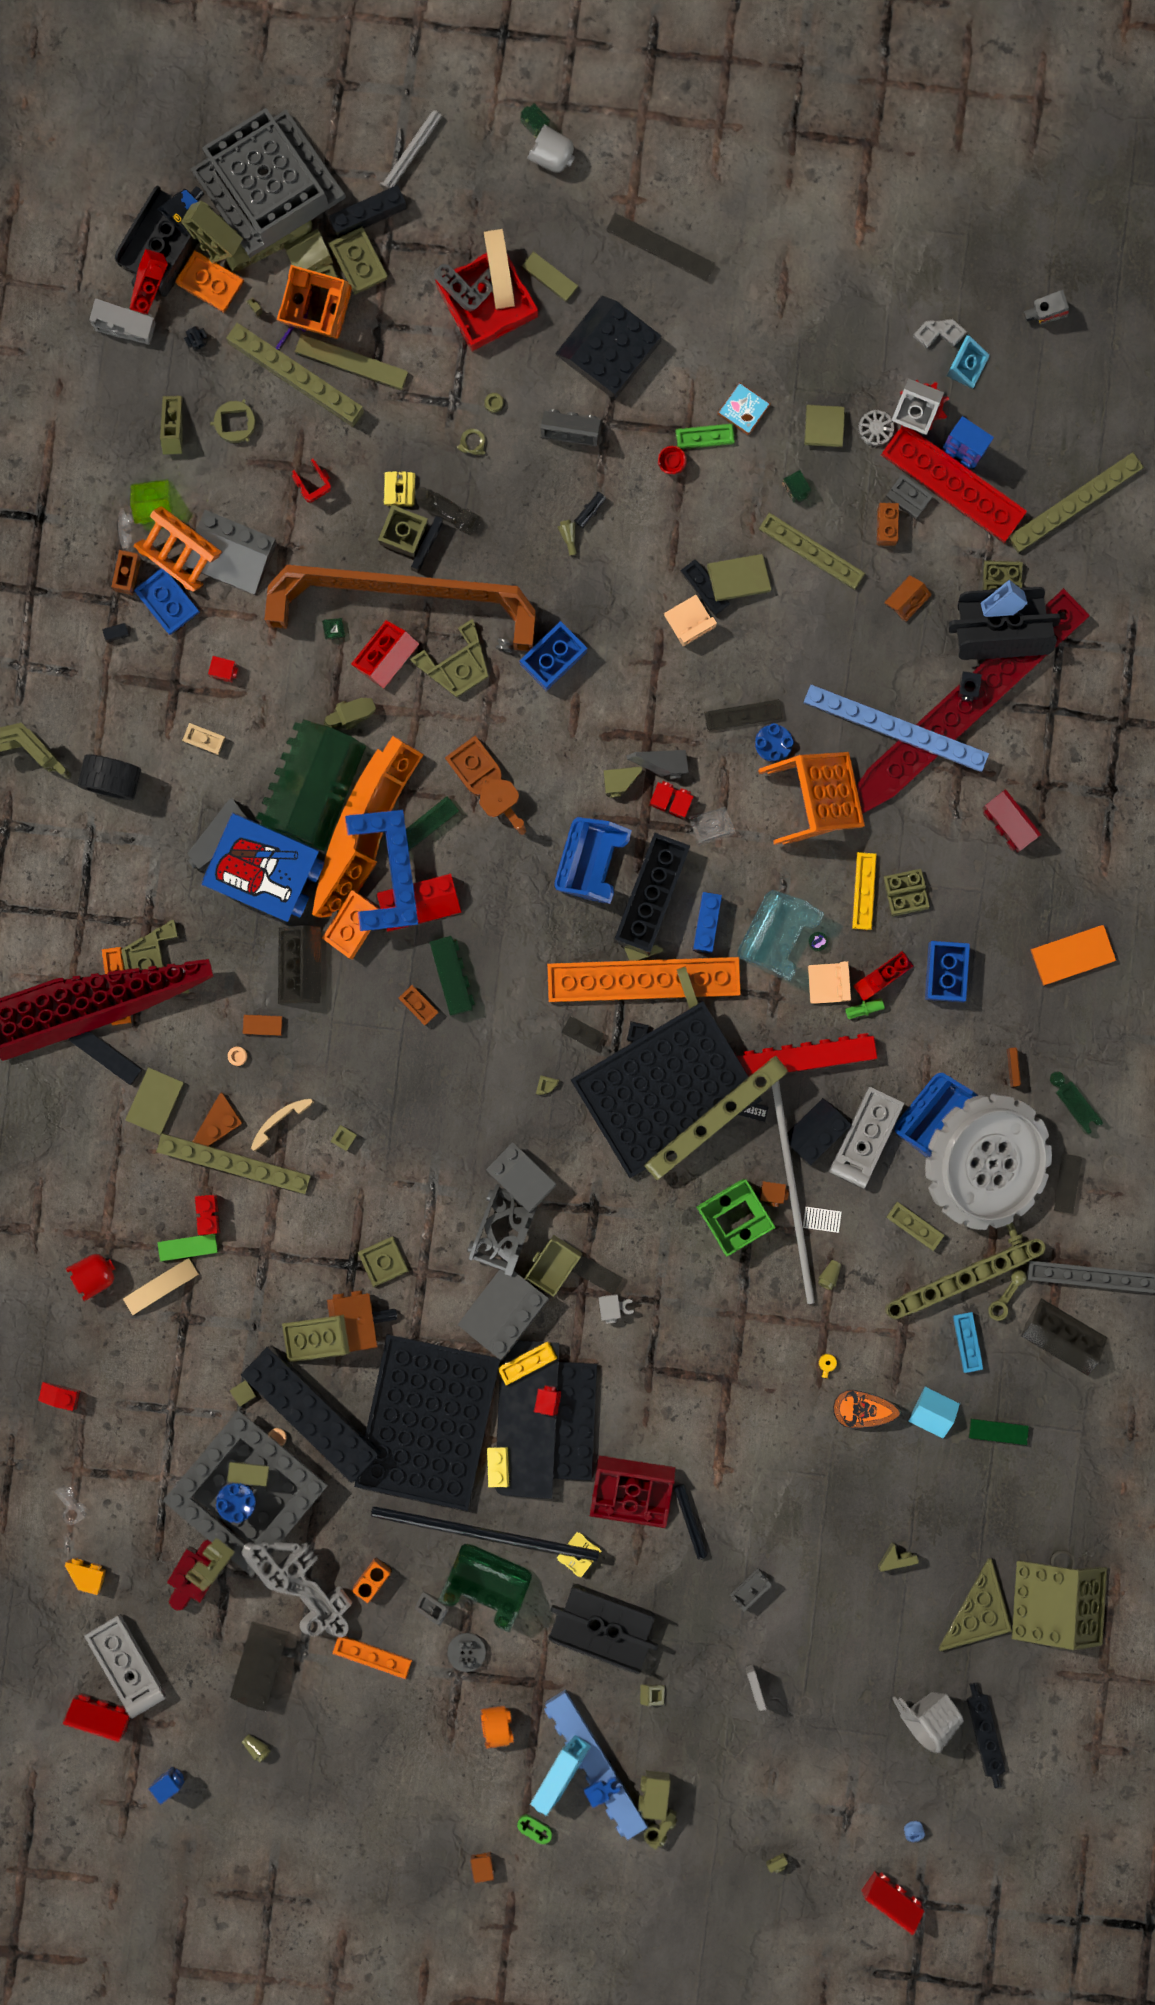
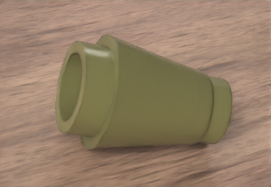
[818,1260,842,1290]
[242,1734,271,1763]

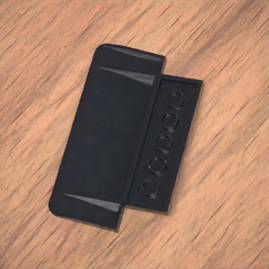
[495,1340,597,1499]

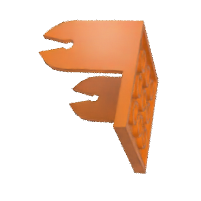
[758,752,865,845]

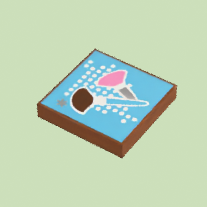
[717,382,770,436]

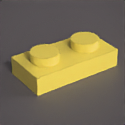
[487,1447,509,1487]

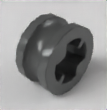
[496,638,514,653]

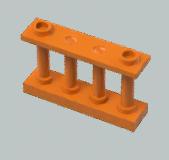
[133,506,222,592]

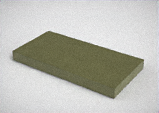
[282,1315,350,1362]

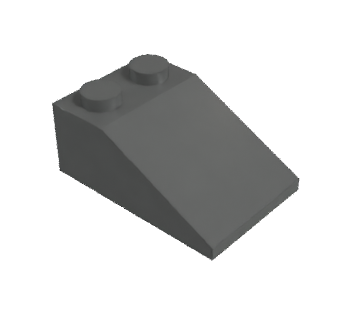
[486,1142,557,1213]

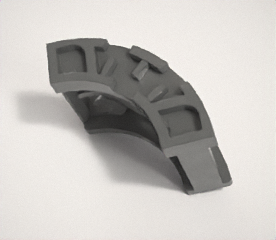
[467,1184,538,1276]

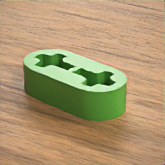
[517,1814,552,1844]

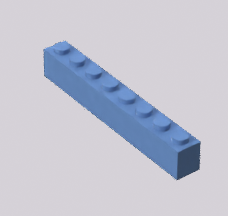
[544,1690,647,1840]

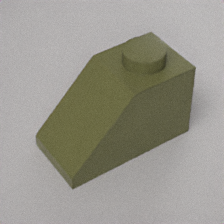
[603,767,642,798]

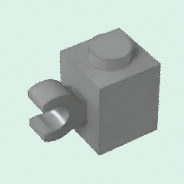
[598,1294,634,1324]

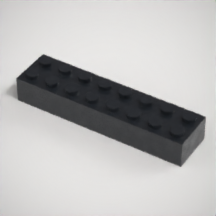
[241,1346,382,1483]

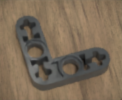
[434,264,493,311]

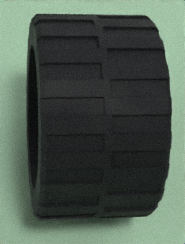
[77,754,141,800]

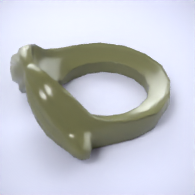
[456,429,485,455]

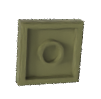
[358,1236,409,1287]

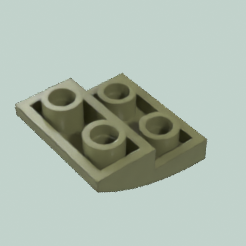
[804,405,844,447]
[983,560,1023,590]
[884,869,930,917]

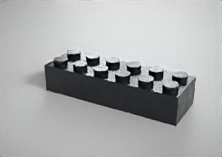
[613,832,690,956]

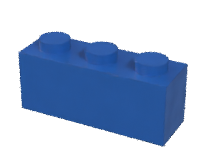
[693,892,722,953]

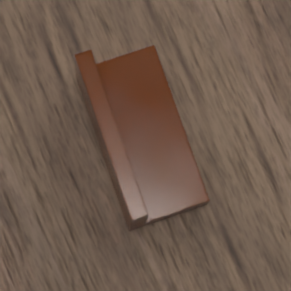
[884,576,932,622]

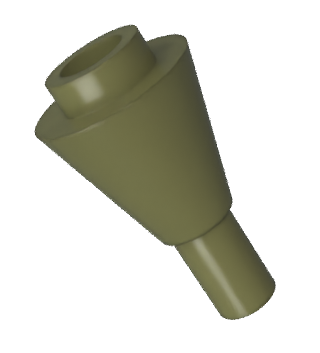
[557,520,577,556]

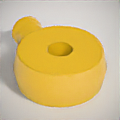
[819,1354,837,1378]

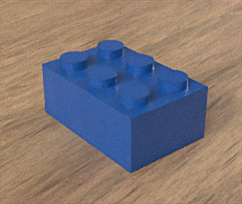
[942,416,994,470]
[519,621,587,691]
[925,941,970,1003]

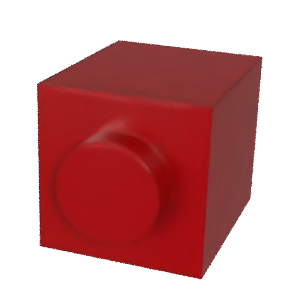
[208,656,239,683]
[534,1385,561,1416]

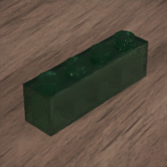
[429,936,475,1017]

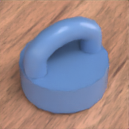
[904,1821,925,1842]

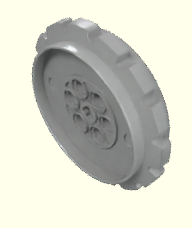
[925,1094,1052,1230]

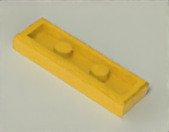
[498,1341,557,1385]

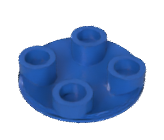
[755,723,793,762]
[216,1483,255,1523]

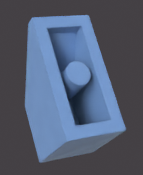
[981,580,1028,617]

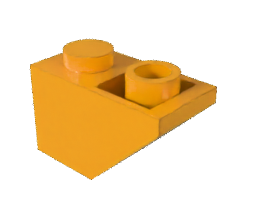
[65,1558,106,1595]

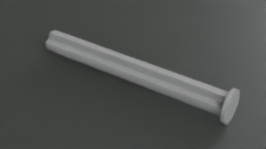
[379,110,442,190]

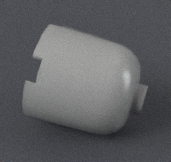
[527,124,575,172]

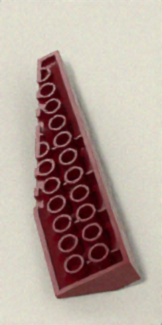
[0,959,214,1061]

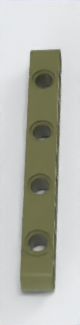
[644,1056,789,1180]
[885,1239,1045,1319]

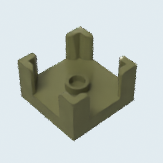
[185,1538,234,1591]

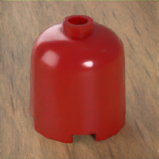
[66,1254,115,1302]

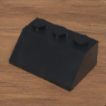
[787,1098,851,1166]

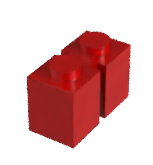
[649,781,694,820]
[195,1195,220,1235]

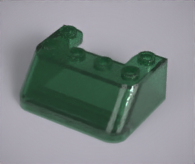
[438,1544,532,1632]

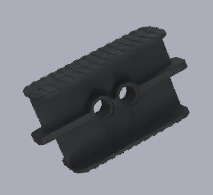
[115,186,199,297]
[948,587,1061,660]
[548,1584,658,1674]

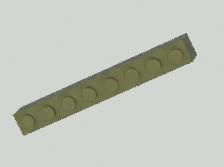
[226,323,364,428]

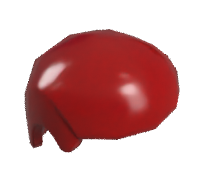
[658,446,687,475]

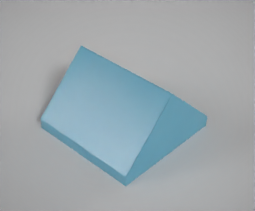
[947,335,990,388]
[908,1387,960,1438]

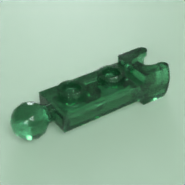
[1050,1071,1103,1135]

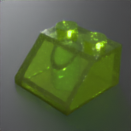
[130,479,172,524]

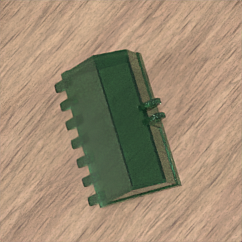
[256,719,366,851]

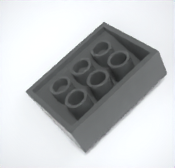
[185,510,277,595]
[458,1270,550,1360]

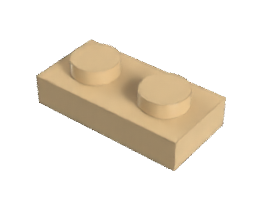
[182,723,225,755]

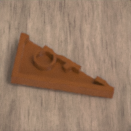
[193,1093,243,1146]

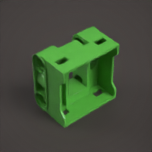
[696,1178,775,1257]

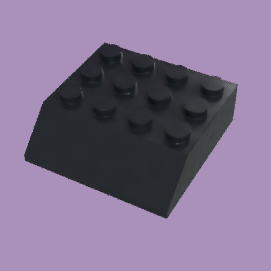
[555,295,662,401]

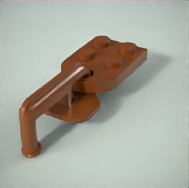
[445,736,526,835]

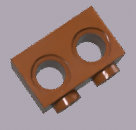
[877,503,899,546]

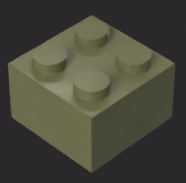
[378,505,429,558]
[638,1770,670,1821]

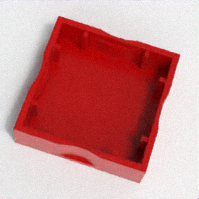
[435,253,538,352]

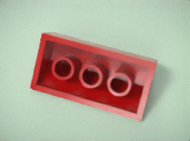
[377,874,461,932]

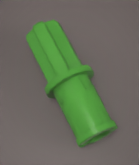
[845,998,884,1019]

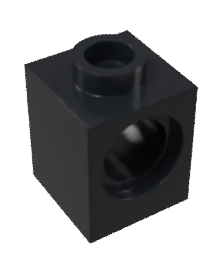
[958,671,982,702]

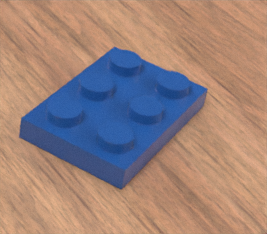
[134,568,199,635]

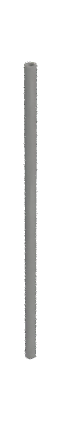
[772,1080,815,1304]

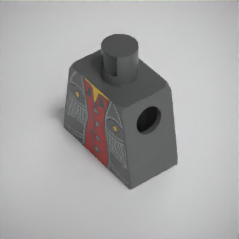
[1024,290,1069,325]

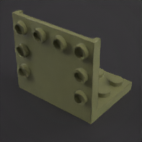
[1012,1560,1107,1650]

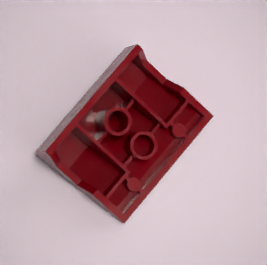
[589,1455,675,1528]

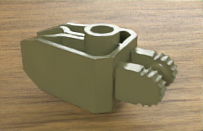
[323,698,376,730]

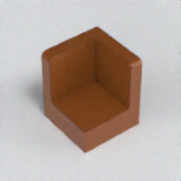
[471,1852,494,1883]

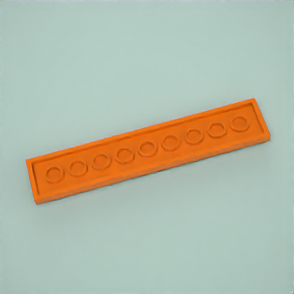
[547,957,740,1002]

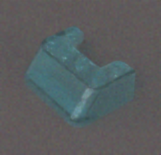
[737,890,825,982]

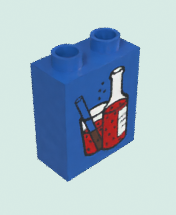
[202,812,324,922]

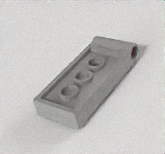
[829,1087,904,1188]
[84,1614,166,1718]

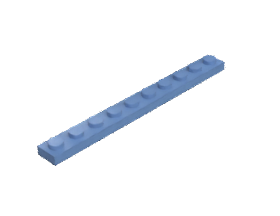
[804,685,989,772]

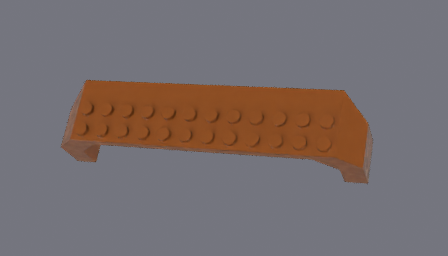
[264,565,536,651]

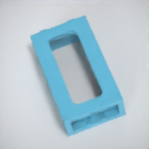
[530,1735,591,1816]

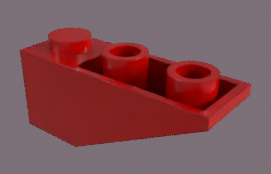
[130,249,168,315]
[853,951,914,1001]

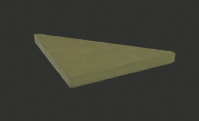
[939,1558,1012,1651]

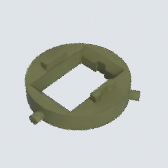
[210,399,255,443]

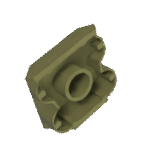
[284,229,333,271]

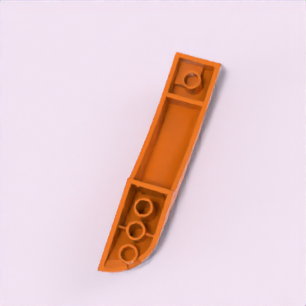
[312,736,424,917]

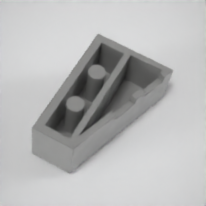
[89,298,156,345]

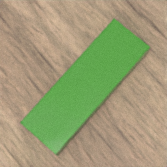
[676,424,734,449]
[158,1233,218,1261]

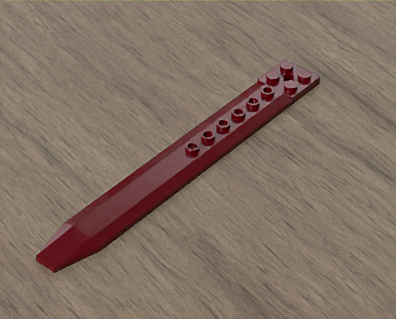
[856,588,1090,814]

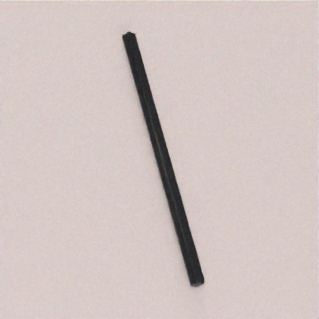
[371,1506,599,1561]

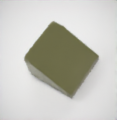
[640,1684,665,1706]

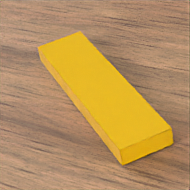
[852,852,876,930]

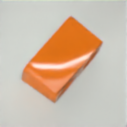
[352,1557,391,1603]

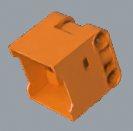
[277,265,352,339]

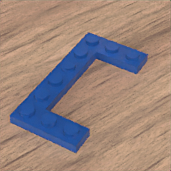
[345,810,418,931]

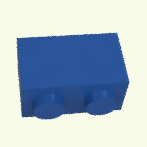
[149,1767,184,1805]

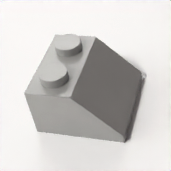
[891,378,944,435]

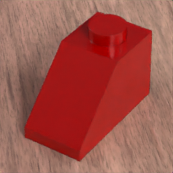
[38,1382,81,1411]

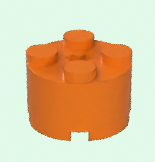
[481,1706,514,1749]

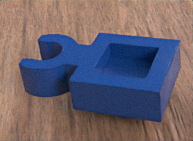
[584,1777,621,1808]

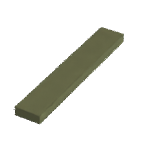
[295,334,408,390]
[759,513,865,590]

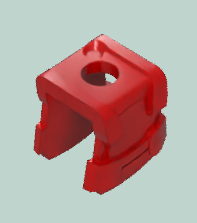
[292,458,331,503]

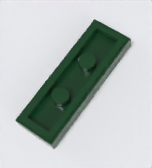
[968,1418,1029,1445]

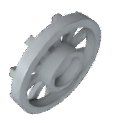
[858,410,894,446]

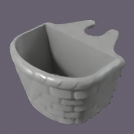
[893,1692,963,1753]

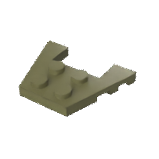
[410,619,488,698]
[121,920,190,994]

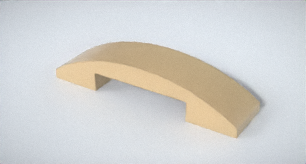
[484,229,515,309]
[251,1099,314,1151]
[123,1258,199,1315]

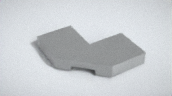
[913,319,967,348]

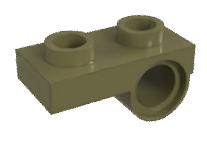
[644,1808,677,1850]

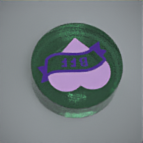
[808,932,828,951]

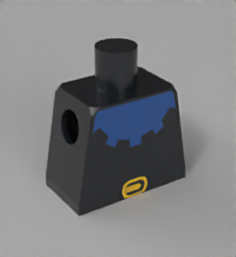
[158,186,204,235]

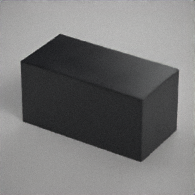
[102,623,130,643]

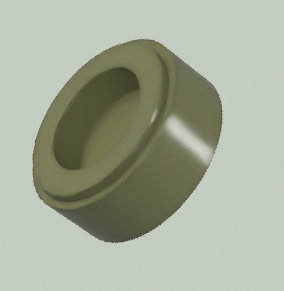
[485,393,504,413]

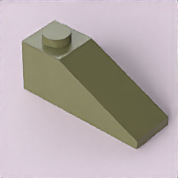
[160,396,183,454]

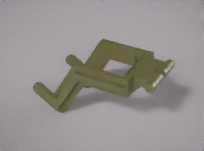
[0,723,72,779]

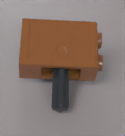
[327,1290,397,1352]

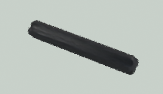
[674,1484,707,1559]

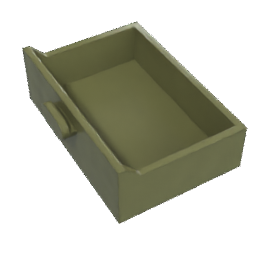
[525,1234,582,1297]

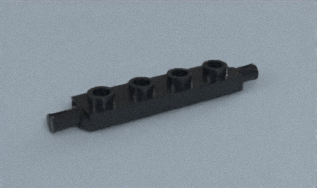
[967,1682,1005,1788]

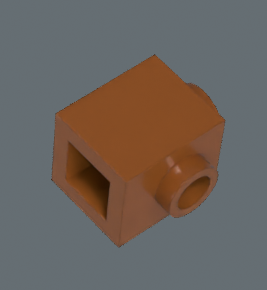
[759,1181,789,1207]

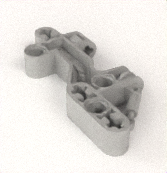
[242,1542,352,1638]

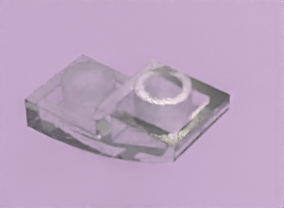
[118,509,134,552]

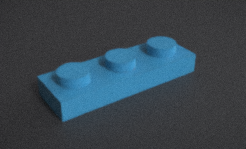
[952,1312,983,1373]

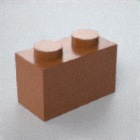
[111,550,141,595]

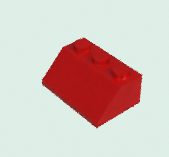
[351,620,419,689]
[63,1693,130,1742]
[861,1871,924,1935]

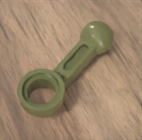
[988,1270,1027,1321]

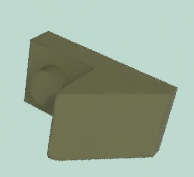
[878,1542,919,1572]

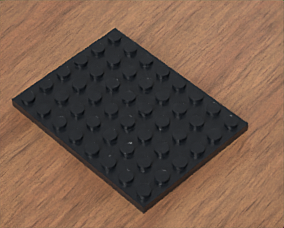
[570,1001,762,1178]
[354,1334,500,1511]

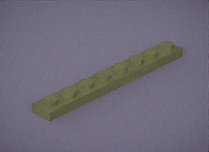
[1008,452,1144,553]
[156,1133,311,1194]

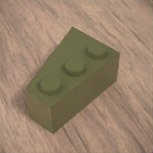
[181,201,243,263]

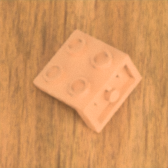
[664,595,717,646]
[808,962,851,1004]

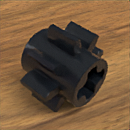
[184,326,209,350]

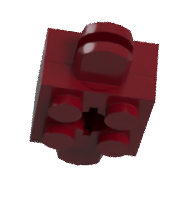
[167,1539,213,1610]

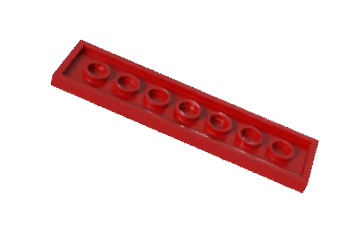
[881,425,1027,543]

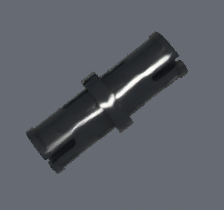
[574,491,607,528]

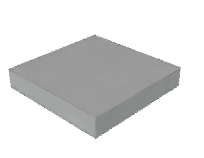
[746,1665,766,1711]

